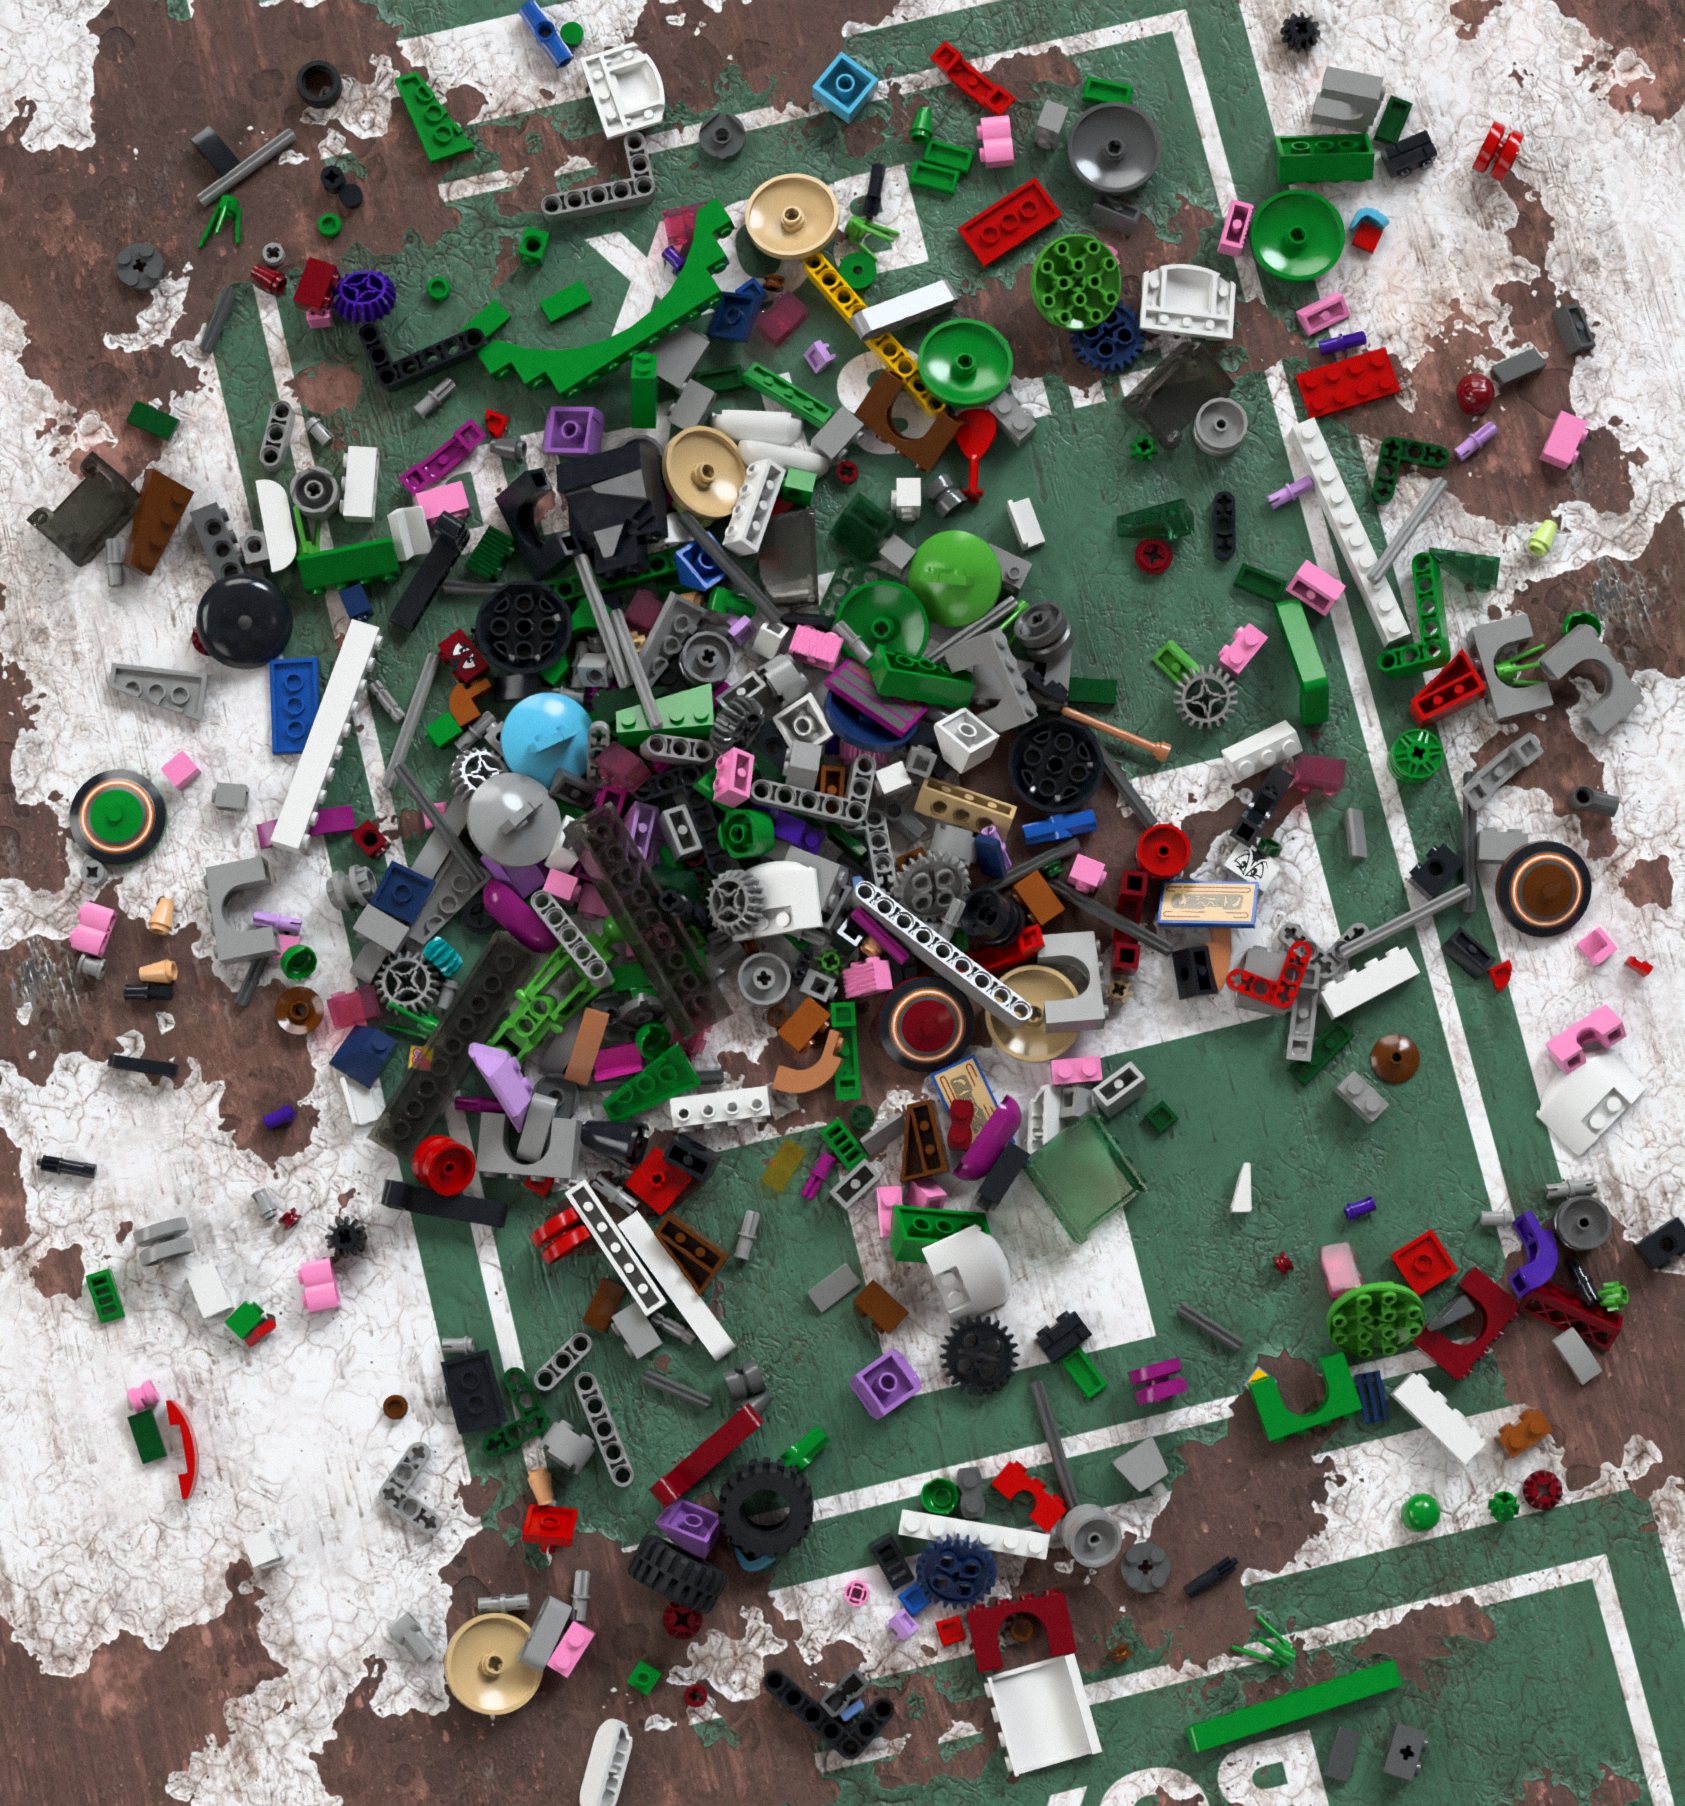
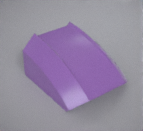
[542,406,605,458]
[480,855,549,899]
[849,1348,922,1420]
[654,1498,722,1561]

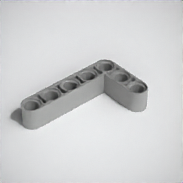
[541,131,656,223]
[749,754,876,826]

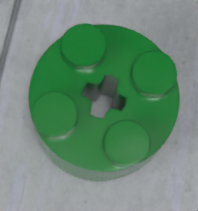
[718,809,775,858]

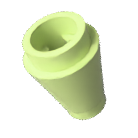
[1528,520,1557,556]

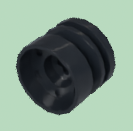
[960,888,1025,949]

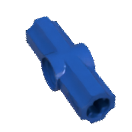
[518,0,574,69]
[1022,809,1097,847]

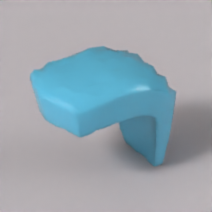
[1348,207,1390,231]
[734,1546,776,1572]

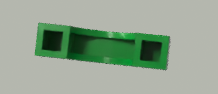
[536,596,612,688]

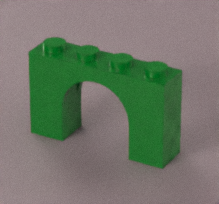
[1247,1350,1363,1443]

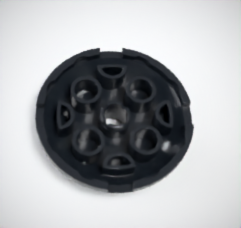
[196,573,293,669]
[476,580,573,675]
[1007,717,1104,813]

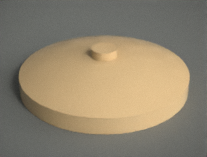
[745,173,840,260]
[662,426,748,520]
[985,965,1080,1063]
[444,1613,544,1715]

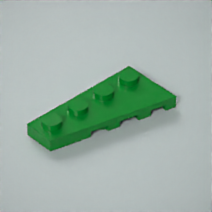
[395,71,474,165]
[602,1041,701,1122]

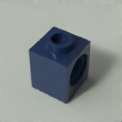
[338,583,374,622]

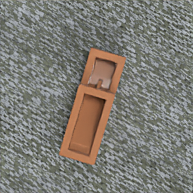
[1204,928,1231,993]
[564,1007,610,1086]

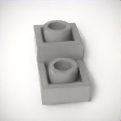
[1552,1327,1602,1385]

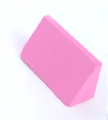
[1296,292,1350,336]

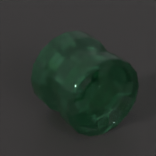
[850,1105,875,1131]

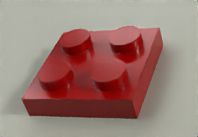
[1389,1229,1458,1296]

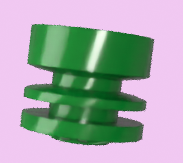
[1387,729,1443,786]

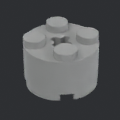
[290,466,341,520]
[755,653,809,710]
[929,823,981,868]
[538,1420,595,1475]

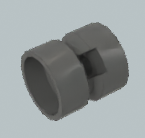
[923,474,967,519]
[723,1359,767,1401]

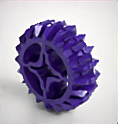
[332,268,396,325]

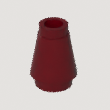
[251,264,287,295]

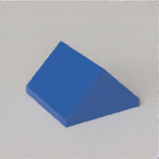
[674,531,732,592]

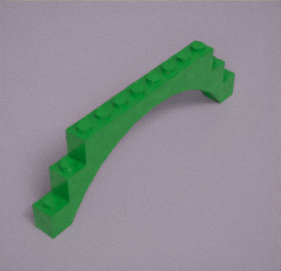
[477,198,735,401]

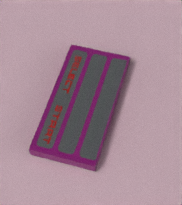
[823,656,928,739]

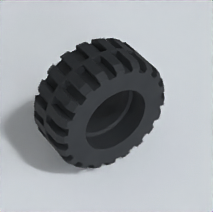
[718,1457,814,1558]
[628,1534,727,1614]

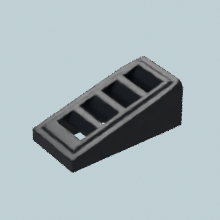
[868,1533,915,1591]

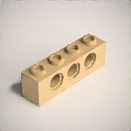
[914,776,1017,842]

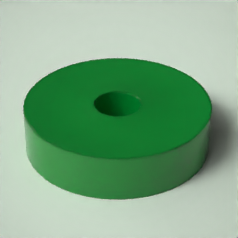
[839,252,877,291]

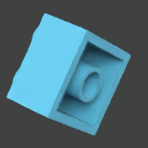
[812,51,878,124]

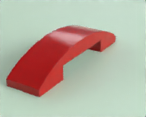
[930,41,1016,116]
[956,924,1045,973]
[166,1400,199,1499]

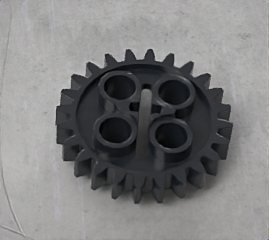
[939,1315,1020,1396]

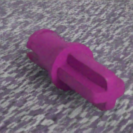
[455,1095,503,1114]
[801,1152,836,1200]

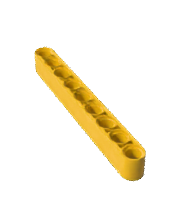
[803,252,946,419]

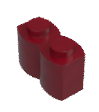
[947,1099,974,1152]

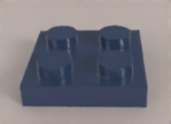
[707,291,763,343]
[370,860,436,926]

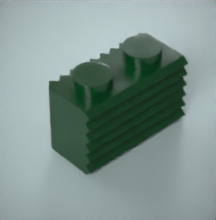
[465,525,517,582]

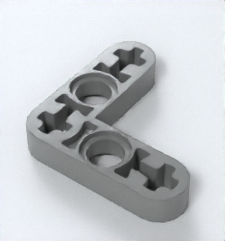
[587,721,657,792]
[1278,923,1370,980]
[379,1442,442,1534]

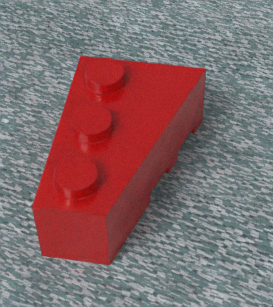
[1409,649,1486,729]

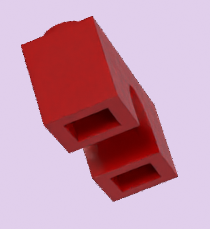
[990,1460,1067,1533]

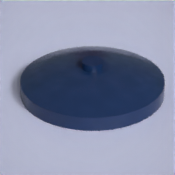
[823,690,919,753]

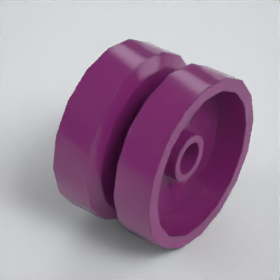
[1127,1357,1189,1406]

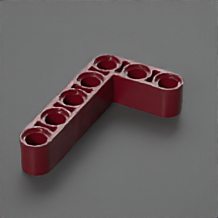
[649,1403,765,1508]

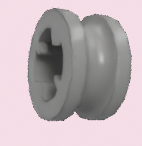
[262,242,285,266]
[432,1385,449,1409]

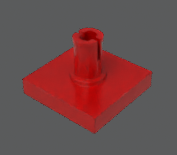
[624,1147,693,1216]
[522,1504,578,1554]

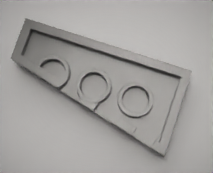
[630,592,710,688]
[109,663,209,722]
[407,852,492,946]

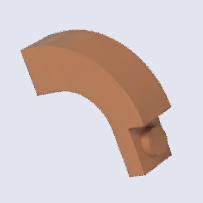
[772,1029,845,1094]

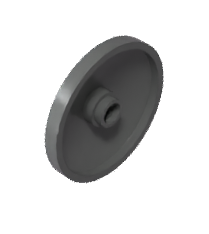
[1067,102,1162,195]

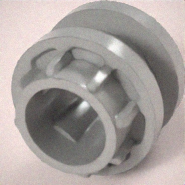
[326,864,378,912]

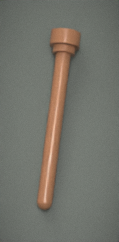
[1061,707,1171,762]

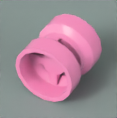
[127,1379,160,1413]
[844,1580,869,1606]

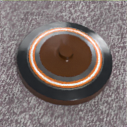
[1495,840,1592,938]

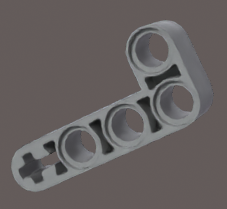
[838,808,897,899]

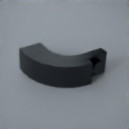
[1229,764,1295,848]

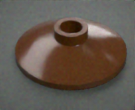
[275,986,324,1035]
[1371,1034,1420,1083]

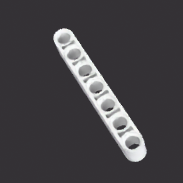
[617,1210,736,1362]

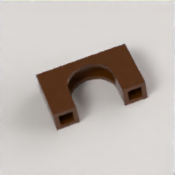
[854,367,966,472]

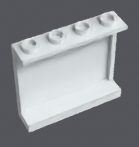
[984,1653,1102,1777]

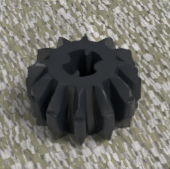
[1280,11,1321,53]
[325,1216,368,1259]

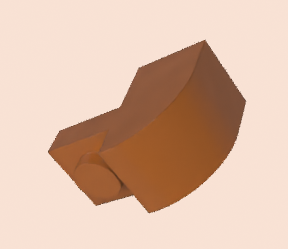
[449,678,494,731]

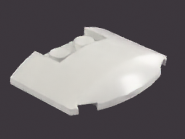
[580,42,665,140]
[1139,264,1236,341]
[732,861,823,943]
[1536,1047,1646,1157]
[922,1224,1011,1326]

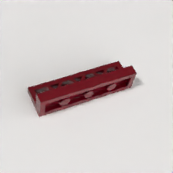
[1518,1281,1623,1351]

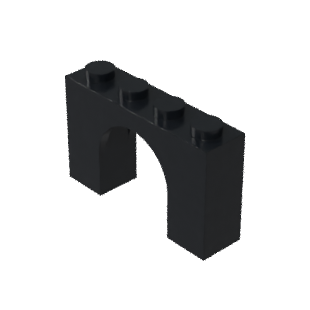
[495,468,584,582]
[974,1141,1031,1212]

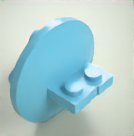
[500,693,595,789]

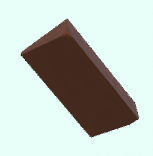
[582,1278,626,1333]

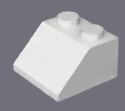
[772,693,835,749]
[933,707,1000,774]

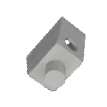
[1111,1436,1169,1499]

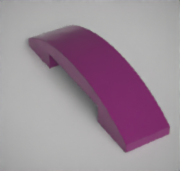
[398,419,487,497]
[256,806,356,849]

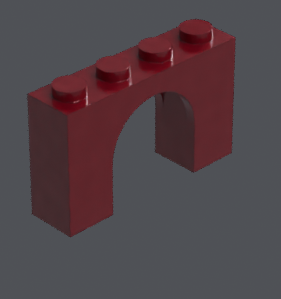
[1109,870,1148,976]
[1410,1266,1521,1381]
[966,1588,1077,1672]

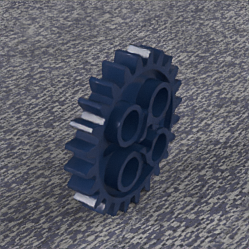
[1069,300,1146,374]
[916,1533,997,1610]

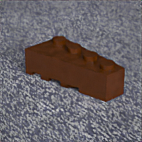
[122,468,194,576]

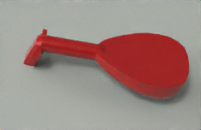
[956,409,997,503]

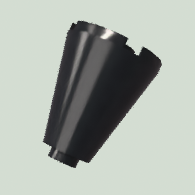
[581,1120,649,1171]

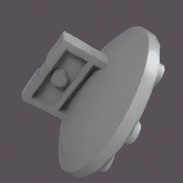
[466,773,561,868]

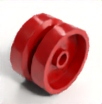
[1472,121,1524,182]
[1135,824,1191,881]
[412,1134,476,1196]
[529,1207,592,1266]

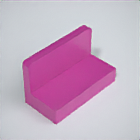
[594,1041,645,1081]

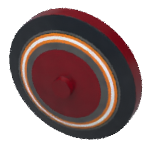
[877,975,975,1072]

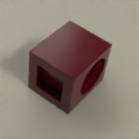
[350,819,390,860]

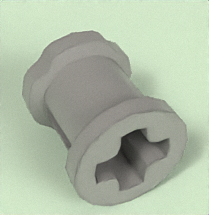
[77,953,108,980]

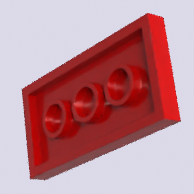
[957,177,1062,268]
[1295,347,1401,419]

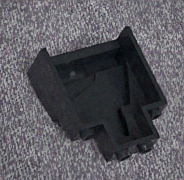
[556,442,668,582]

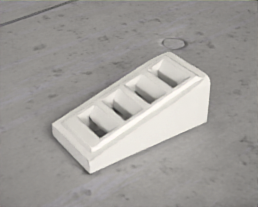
[1230,1163,1252,1213]

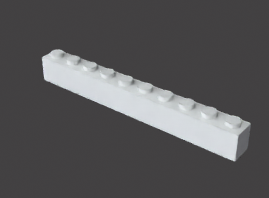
[1289,418,1411,648]
[271,619,383,855]

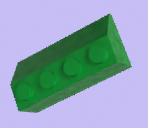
[1274,133,1375,185]
[296,537,402,596]
[890,1205,992,1264]

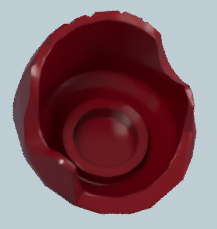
[1456,373,1495,416]

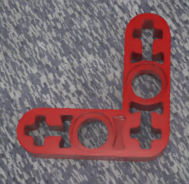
[1226,941,1312,1009]

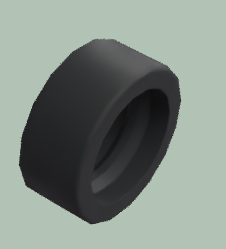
[296,60,342,108]

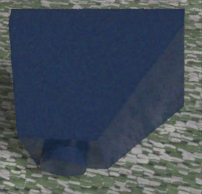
[329,1024,397,1089]

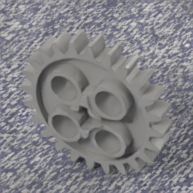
[892,850,971,923]

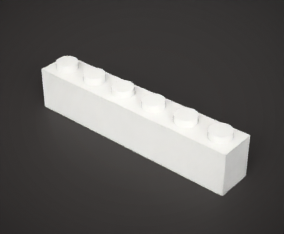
[565,1179,668,1317]
[898,1509,1050,1560]

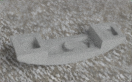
[1460,733,1544,811]
[1286,963,1321,1062]
[539,990,605,1074]

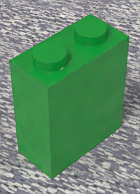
[631,352,658,429]

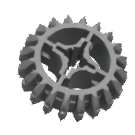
[1173,664,1238,729]
[449,746,512,802]
[705,869,766,936]
[375,951,441,1017]

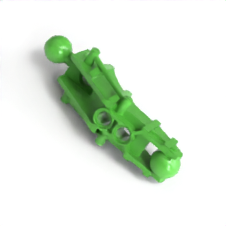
[485,912,633,1067]

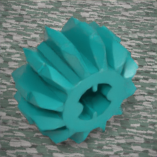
[422,936,463,978]

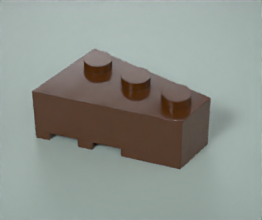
[900,1099,951,1183]
[654,1211,731,1297]

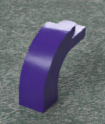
[749,804,826,855]
[1507,1210,1558,1299]

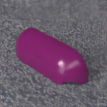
[483,879,560,953]
[952,1094,1022,1181]

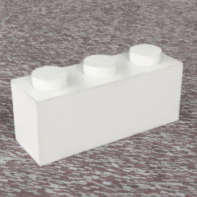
[339,446,380,523]
[1221,720,1303,782]

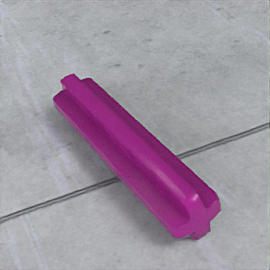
[850,906,910,964]

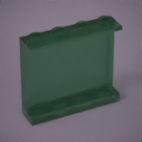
[1022,1111,1149,1245]

